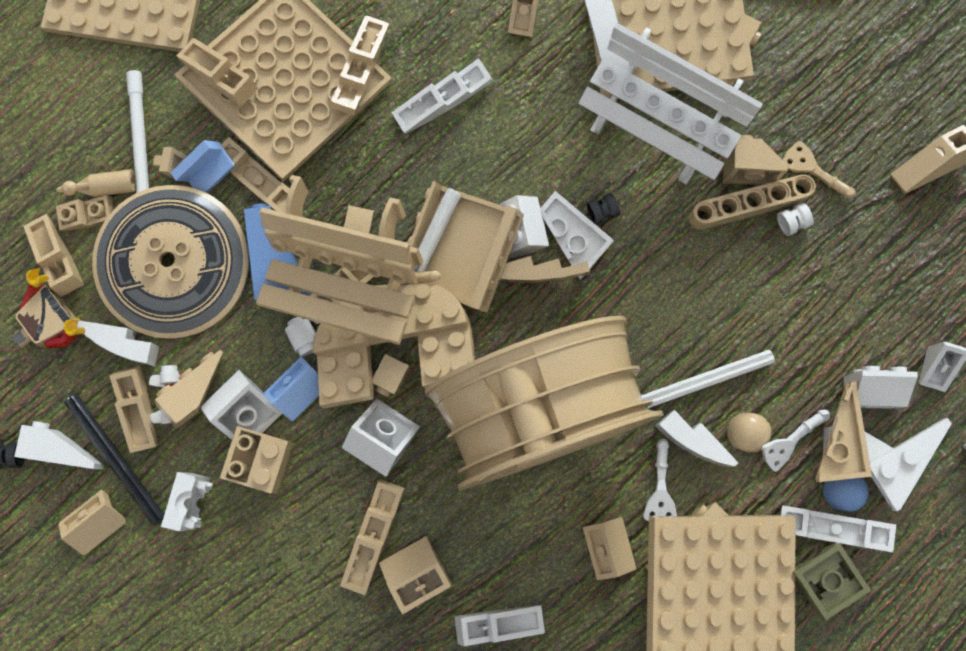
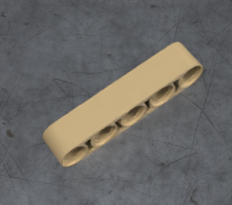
[689,175,816,230]

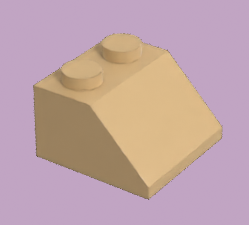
[723,135,788,186]

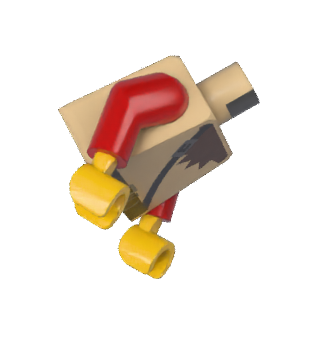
[12,268,85,349]

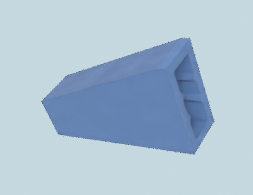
[244,204,311,301]

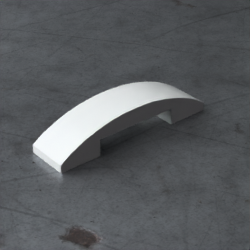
[781,505,896,552]

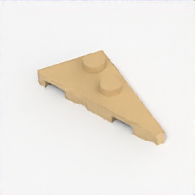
[816,381,872,482]

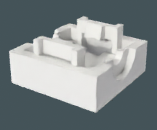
[161,472,213,532]

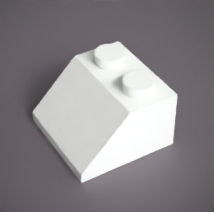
[200,370,282,439]
[342,398,420,476]

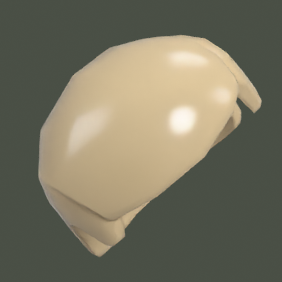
[727,413,772,453]

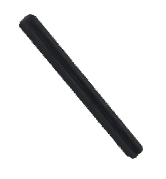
[64,394,165,525]

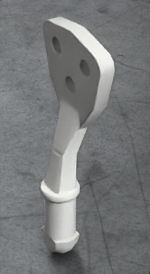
[761,410,830,472]
[643,439,677,521]

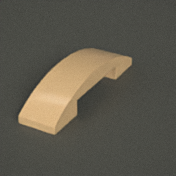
[221,137,290,213]

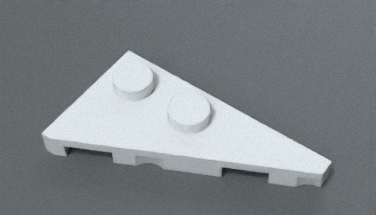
[870,418,952,511]

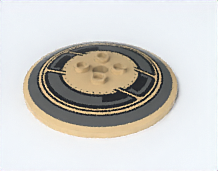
[92,185,250,339]

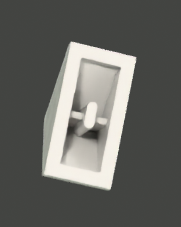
[919,341,966,392]

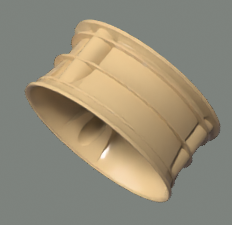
[425,316,664,490]

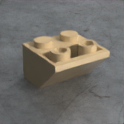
[220,426,294,494]
[379,536,452,614]

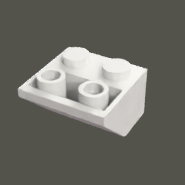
[498,195,549,259]
[844,366,918,409]

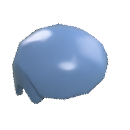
[823,478,869,512]

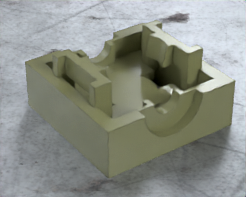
[793,542,871,620]

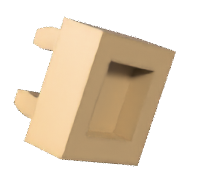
[153,147,187,180]

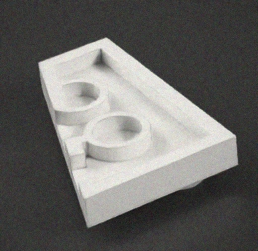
[540,191,614,280]

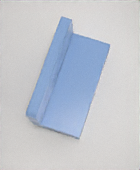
[171,140,235,193]
[264,357,319,421]

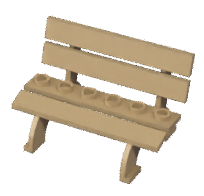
[256,175,423,345]

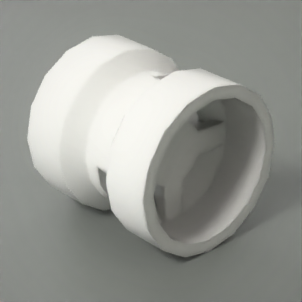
[777,203,814,236]

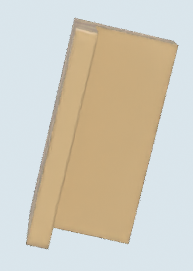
[58,489,126,555]
[583,517,636,580]

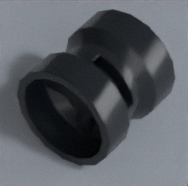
[586,192,620,225]
[0,442,25,469]

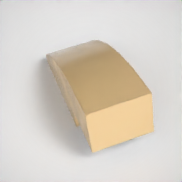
[177,38,258,107]
[23,214,84,297]
[109,365,157,453]

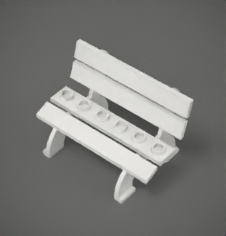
[578,23,763,185]

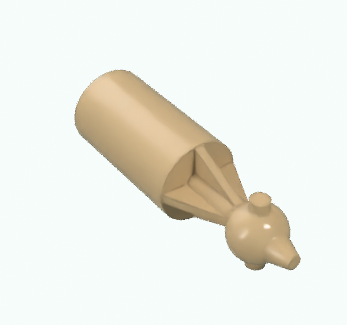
[56,169,136,197]

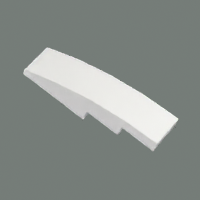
[584,0,629,71]
[391,58,494,134]

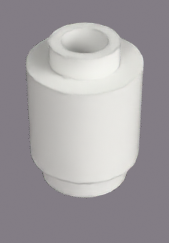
[285,317,316,357]

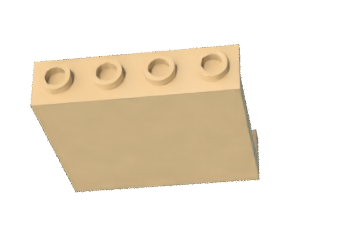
[407,181,524,313]

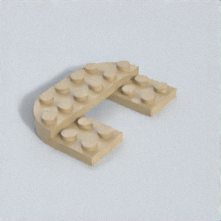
[313,283,475,409]

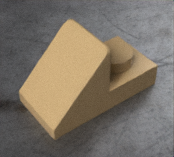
[508,0,539,37]

